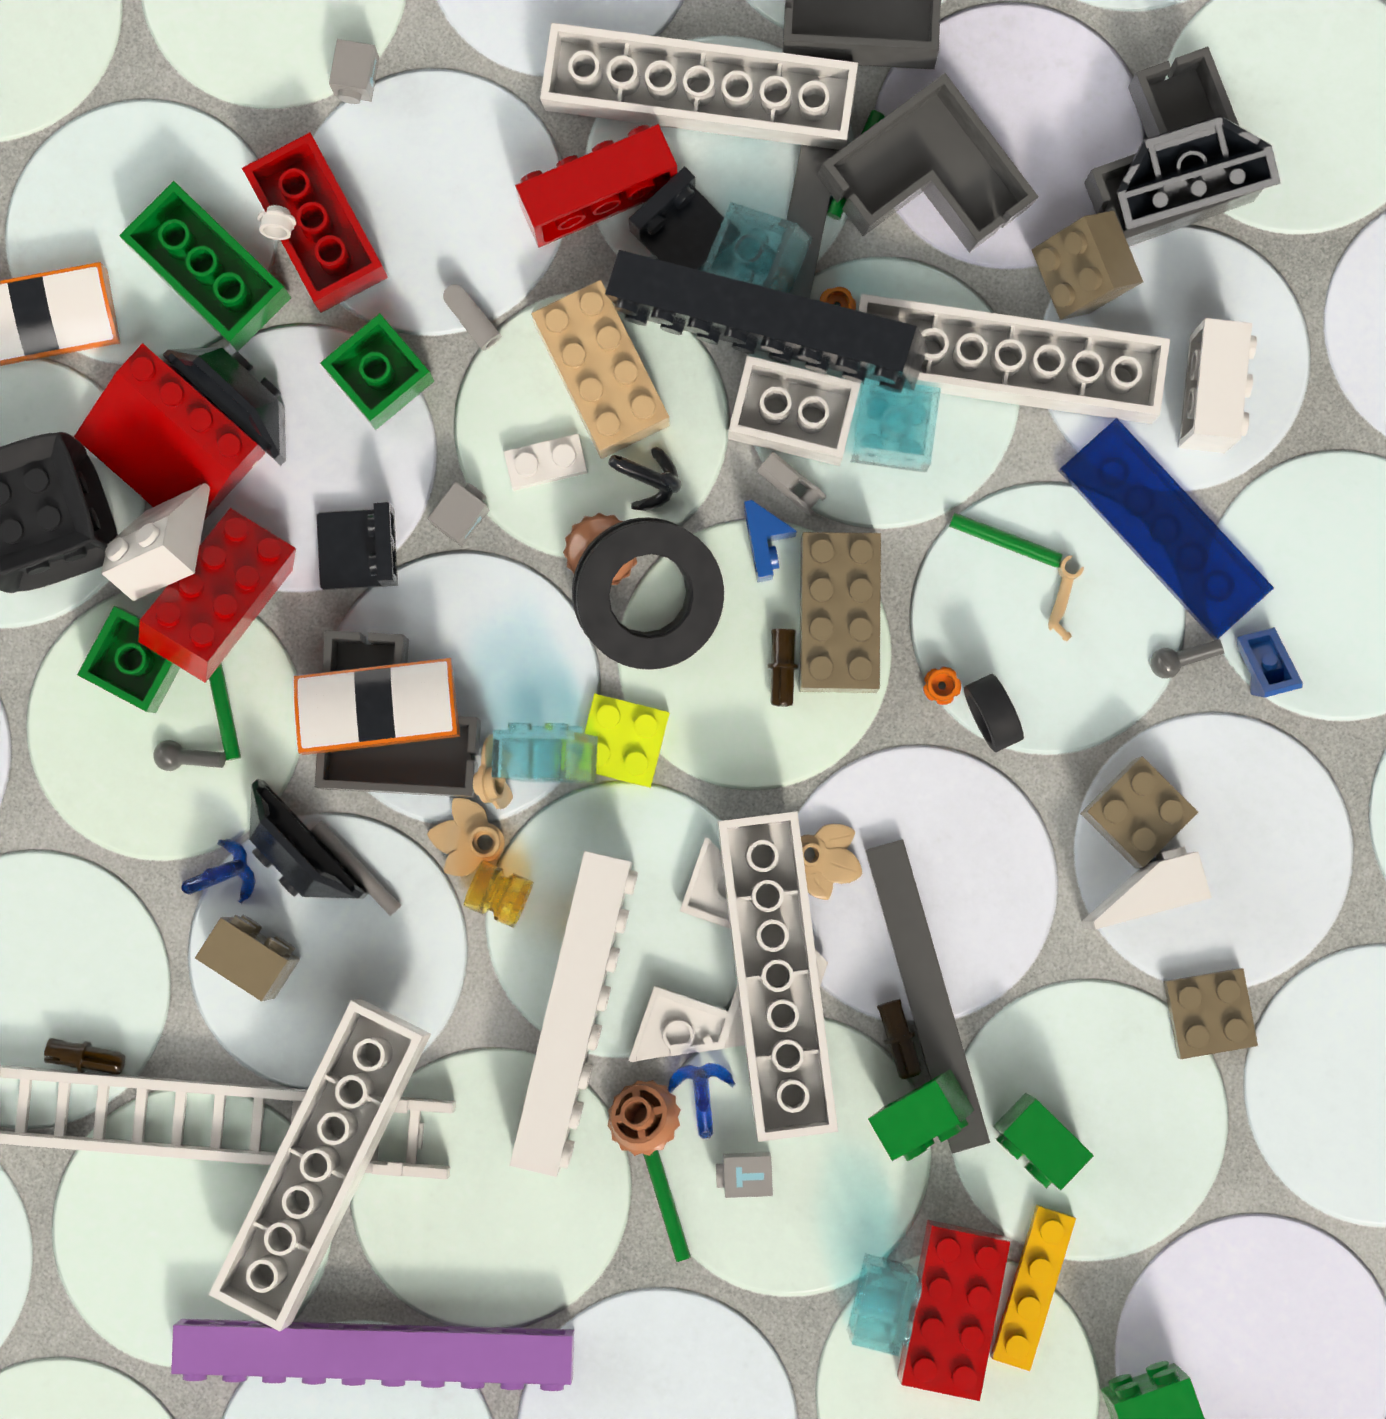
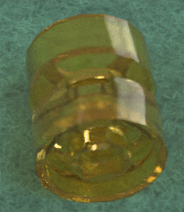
[463,860,534,928]

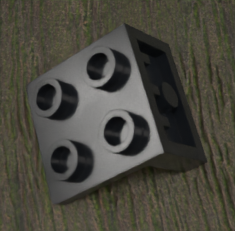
[628,166,736,270]
[317,502,398,590]

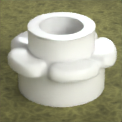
[257,205,296,240]

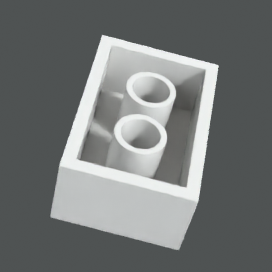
[1179,318,1257,453]
[728,356,861,466]

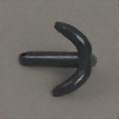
[608,447,681,511]

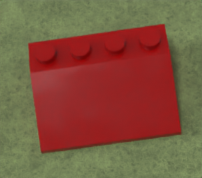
[74,343,265,521]

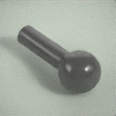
[1150,639,1225,679]
[153,740,226,771]

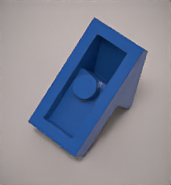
[744,500,797,583]
[1237,627,1303,698]

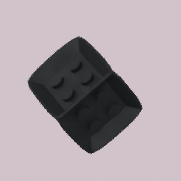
[0,432,118,593]

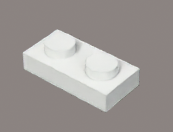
[503,434,588,491]

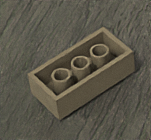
[799,532,881,693]

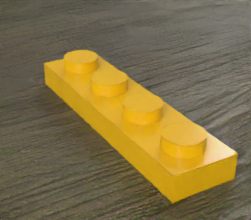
[990,1204,1076,1371]

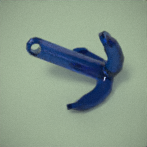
[181,839,256,904]
[668,1063,736,1139]

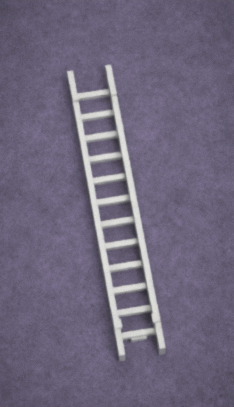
[0,1065,456,1179]

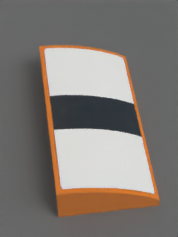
[0,262,120,366]
[294,658,460,755]

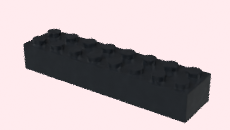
[605,250,928,393]

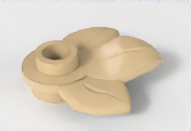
[473,734,513,809]
[427,798,505,876]
[801,824,862,900]

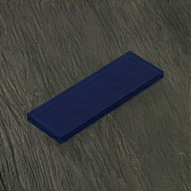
[1058,418,1274,640]

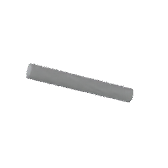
[311,821,401,916]

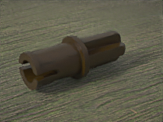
[767,629,798,707]
[877,999,921,1079]
[44,1038,126,1075]

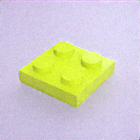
[575,693,670,788]

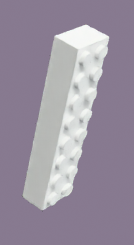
[540,23,858,150]
[858,294,1170,424]
[717,811,838,1142]
[509,851,638,1177]
[209,999,431,1331]

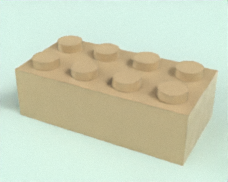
[531,280,670,459]

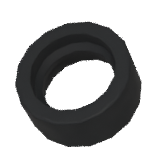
[964,674,1024,752]

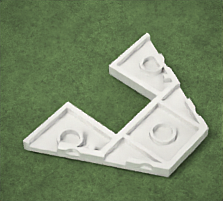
[628,837,828,1062]

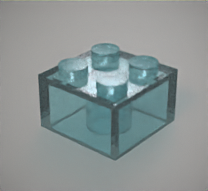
[702,202,813,293]
[850,378,941,472]
[492,723,598,783]
[846,1253,922,1356]

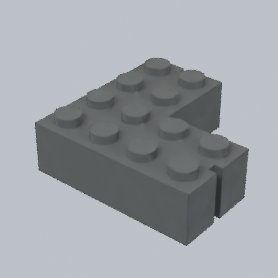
[782,0,941,69]
[1084,47,1263,247]
[817,73,1039,253]
[314,630,481,798]

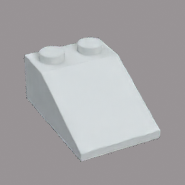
[101,483,210,601]
[1082,846,1212,929]

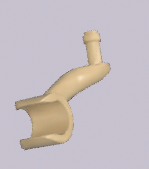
[1048,555,1084,642]

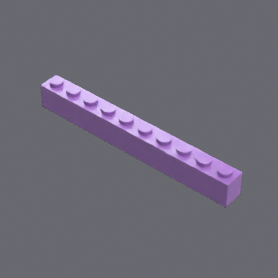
[171,1319,574,1391]

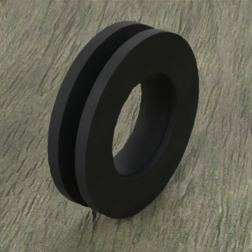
[572,517,724,670]

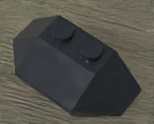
[1117,115,1281,230]
[163,347,286,466]
[249,779,369,899]

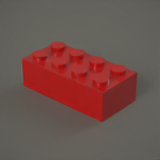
[515,124,678,248]
[242,132,388,313]
[139,508,296,683]
[897,1220,1010,1401]

